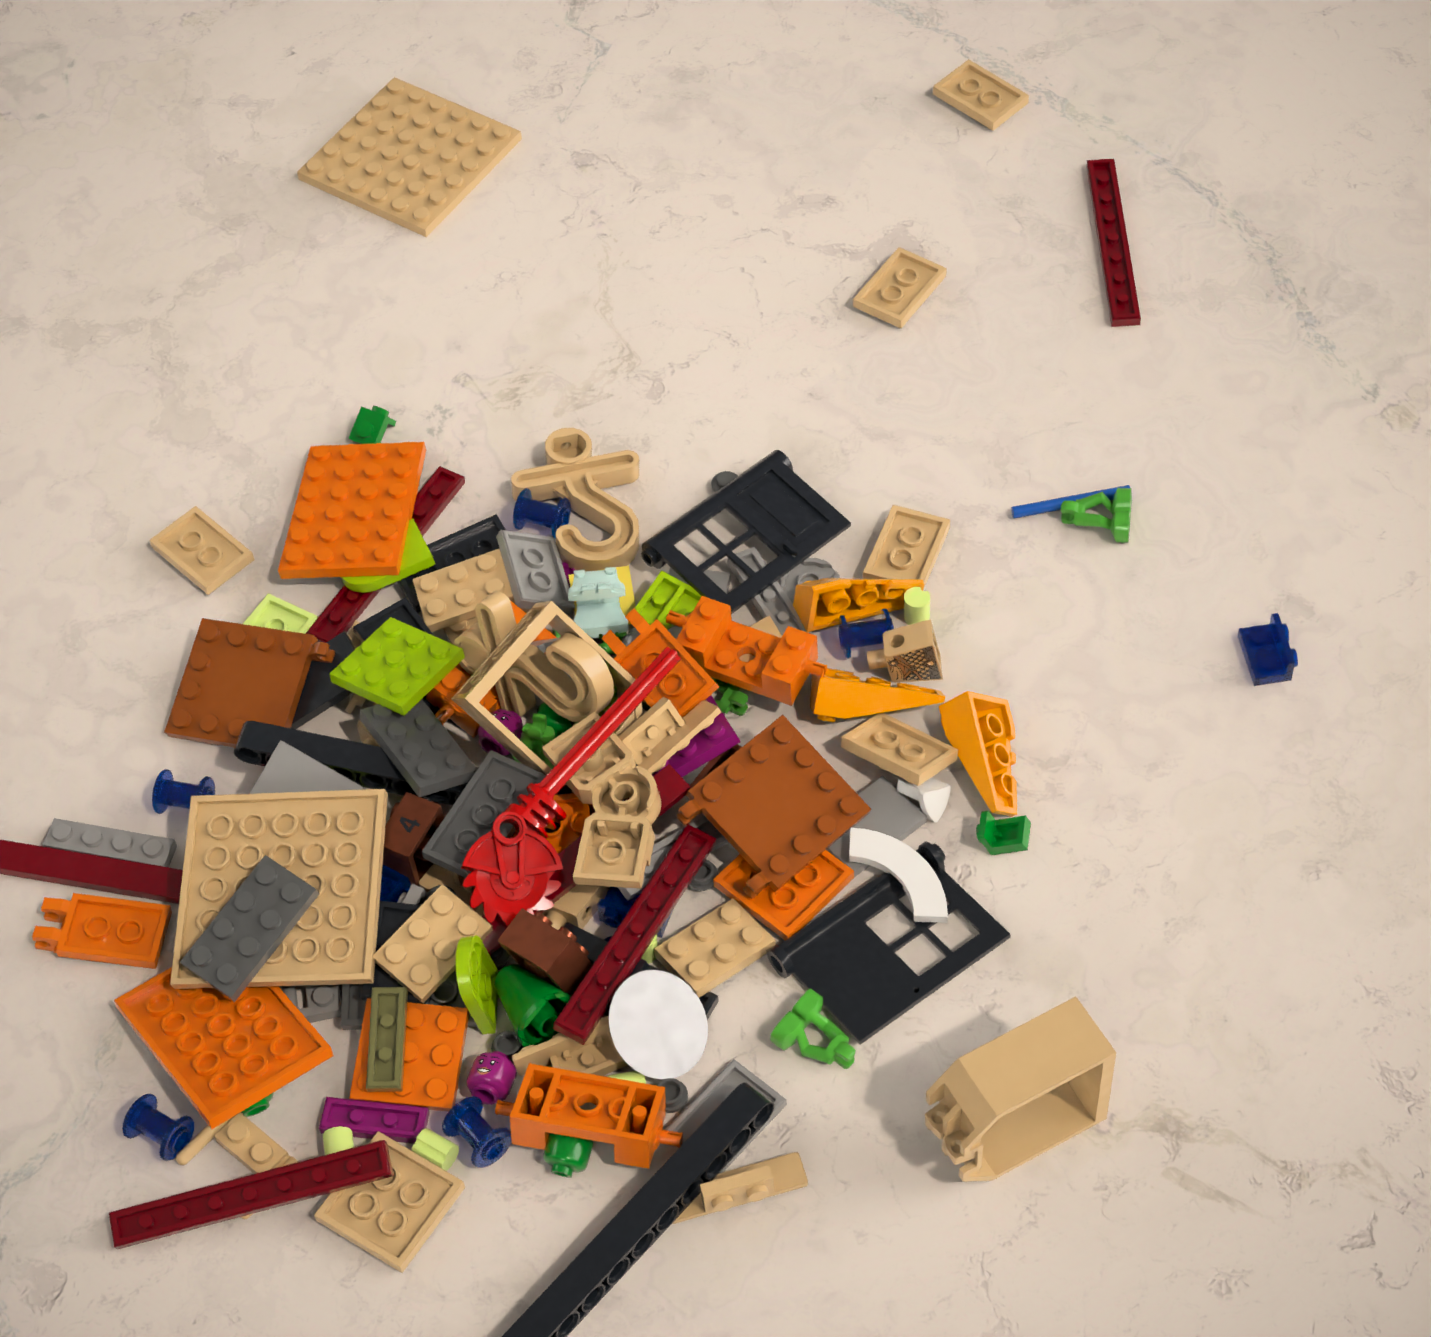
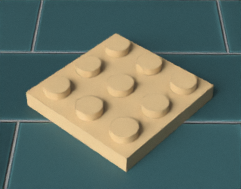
[314,1131,465,1273]

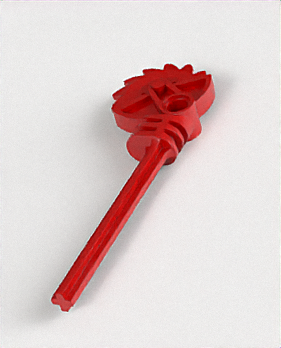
[461,646,681,927]

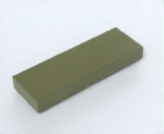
[366,987,408,1092]

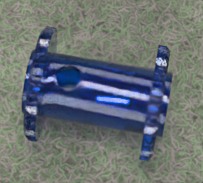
[513,488,571,539]
[838,609,894,659]
[152,769,215,814]
[122,1094,194,1161]
[442,1096,511,1168]

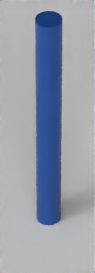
[1011,485,1130,519]

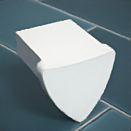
[897,778,951,823]

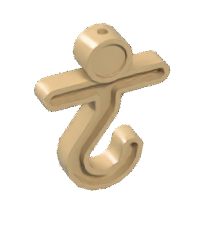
[511,428,639,572]
[453,591,614,722]

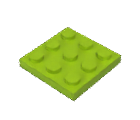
[329,617,465,716]

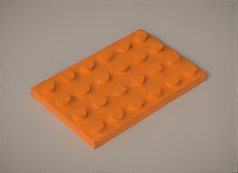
[278,442,427,579]
[114,967,334,1129]

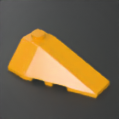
[793,578,924,632]
[810,668,945,722]
[939,691,1017,817]

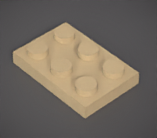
[933,59,1029,131]
[853,247,947,328]
[863,505,950,590]
[149,506,255,595]
[413,549,515,632]
[841,713,958,786]
[373,884,493,1003]
[654,898,776,998]

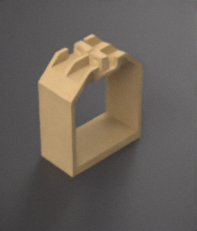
[451,601,642,775]
[925,996,1116,1182]

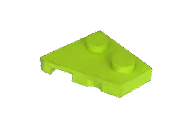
[635,571,701,629]

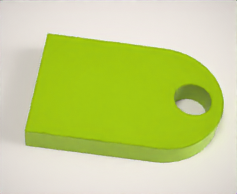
[341,519,435,593]
[456,936,499,1034]

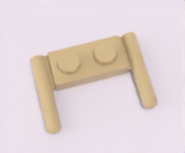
[175,1112,298,1219]

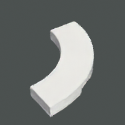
[849,828,948,923]

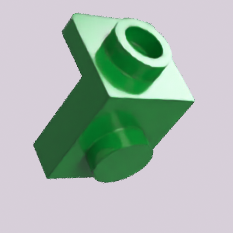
[348,405,396,444]
[976,811,1031,855]

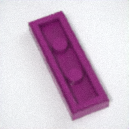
[319,1097,430,1144]

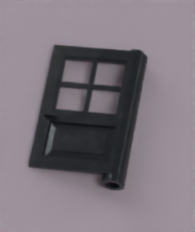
[641,450,851,614]
[766,841,1011,1045]

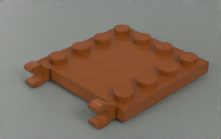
[164,618,335,748]
[675,715,872,899]

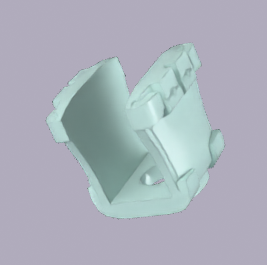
[568,567,629,638]

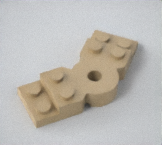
[542,711,661,889]

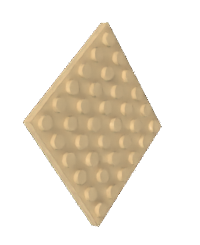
[297,77,522,238]
[170,789,388,989]

